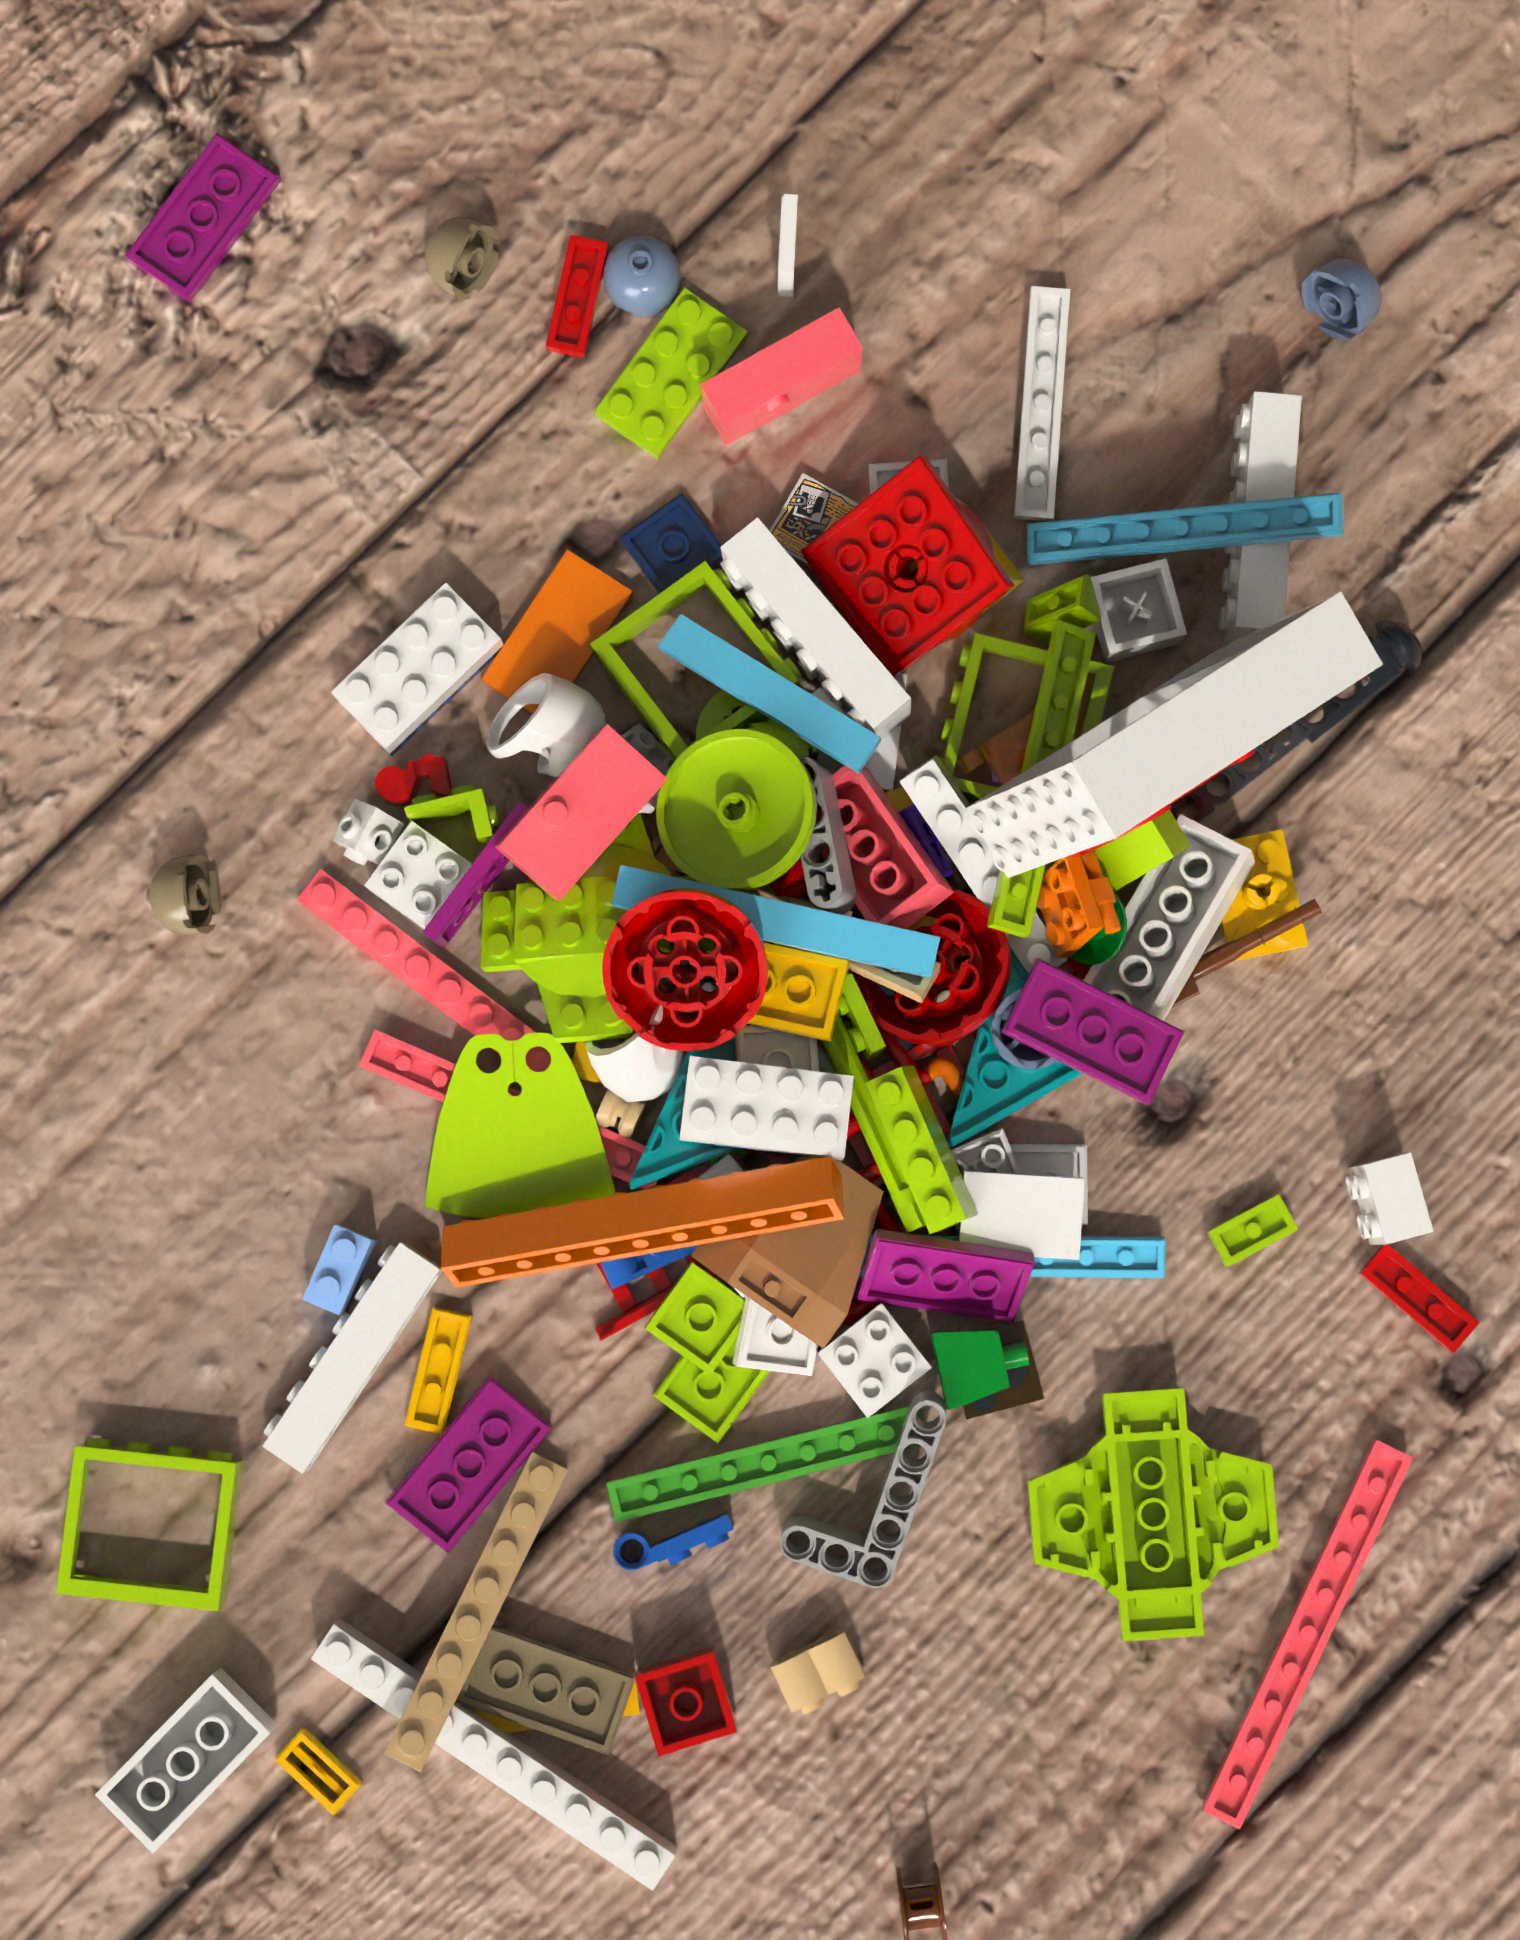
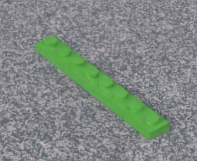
[606,1405,925,1522]

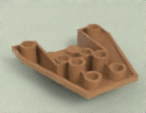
[691,1156,884,1348]

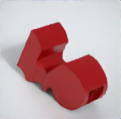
[375,753,452,806]

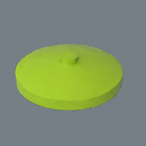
[656,729,817,891]

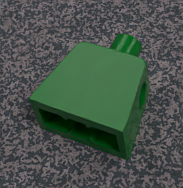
[930,1330,1029,1410]

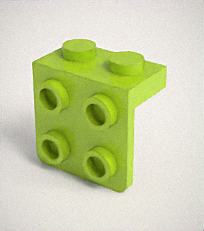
[404,785,503,848]

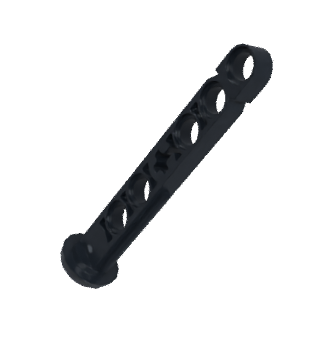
[1170,619,1422,823]

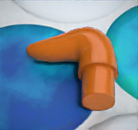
[924,1057,964,1096]

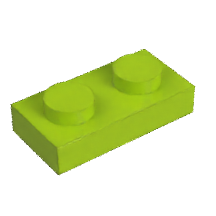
[838,973,886,1060]
[1206,1194,1299,1267]

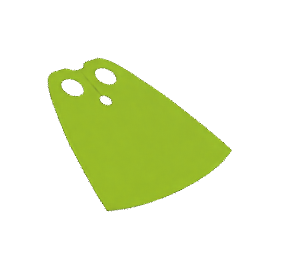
[425,1032,615,1218]

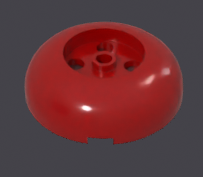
[602,888,768,1051]
[852,889,1011,1044]

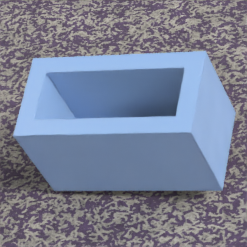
[302,1224,378,1315]

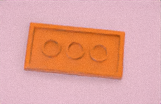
[481,549,633,714]

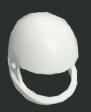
[486,673,606,777]
[584,982,687,1102]

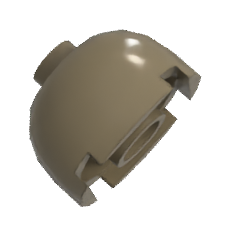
[425,217,499,300]
[146,854,221,935]

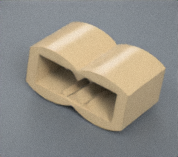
[771,1628,866,1714]

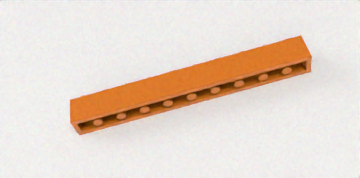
[441,1156,844,1288]

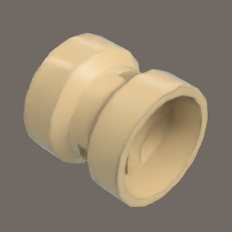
[595,1089,646,1139]

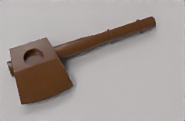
[1171,899,1322,1009]

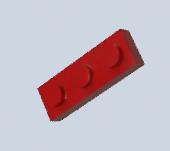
[546,235,609,359]
[1358,1244,1480,1353]

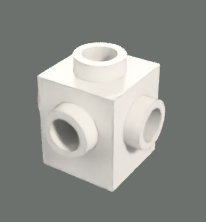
[333,799,404,866]

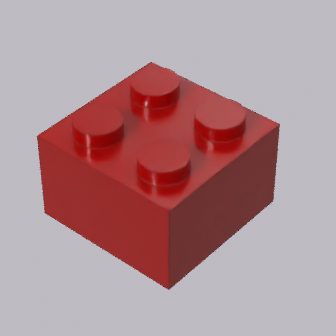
[635,1646,738,1757]

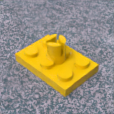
[1220,829,1308,962]
[747,942,849,1042]

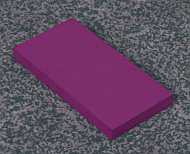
[125,133,281,303]
[423,802,528,949]
[1001,958,1185,1105]
[856,1229,1035,1323]
[385,1375,552,1553]

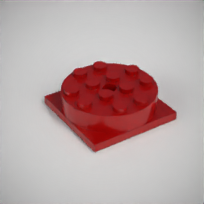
[800,454,1015,678]

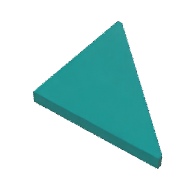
[947,947,1083,1148]
[628,1037,738,1190]

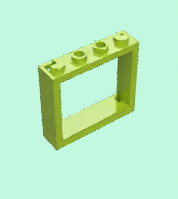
[590,561,801,760]
[938,633,1114,801]
[56,1437,243,1611]

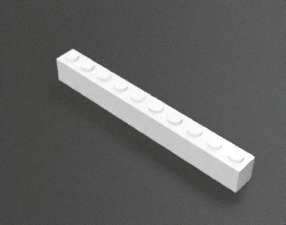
[311,1618,677,1891]

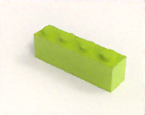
[1044,809,1191,892]
[865,1065,978,1234]

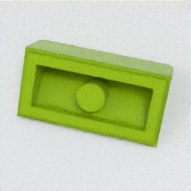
[1024,574,1100,645]

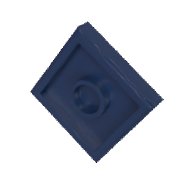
[619,493,723,594]

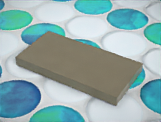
[455,1625,635,1755]

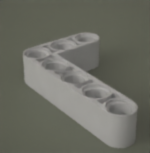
[779,1391,946,1588]

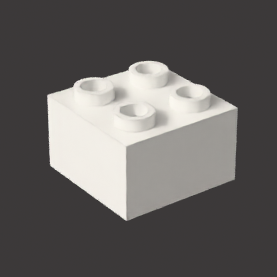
[1091,558,1187,663]
[364,821,472,929]
[1346,1152,1434,1245]
[817,1303,932,1418]

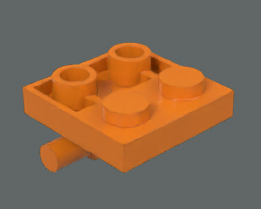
[1037,853,1122,959]

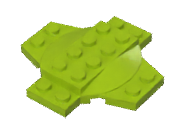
[480,813,716,1043]
[1027,1388,1279,1641]

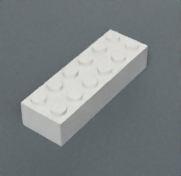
[1218,391,1302,643]
[720,517,911,740]
[1083,814,1255,1021]

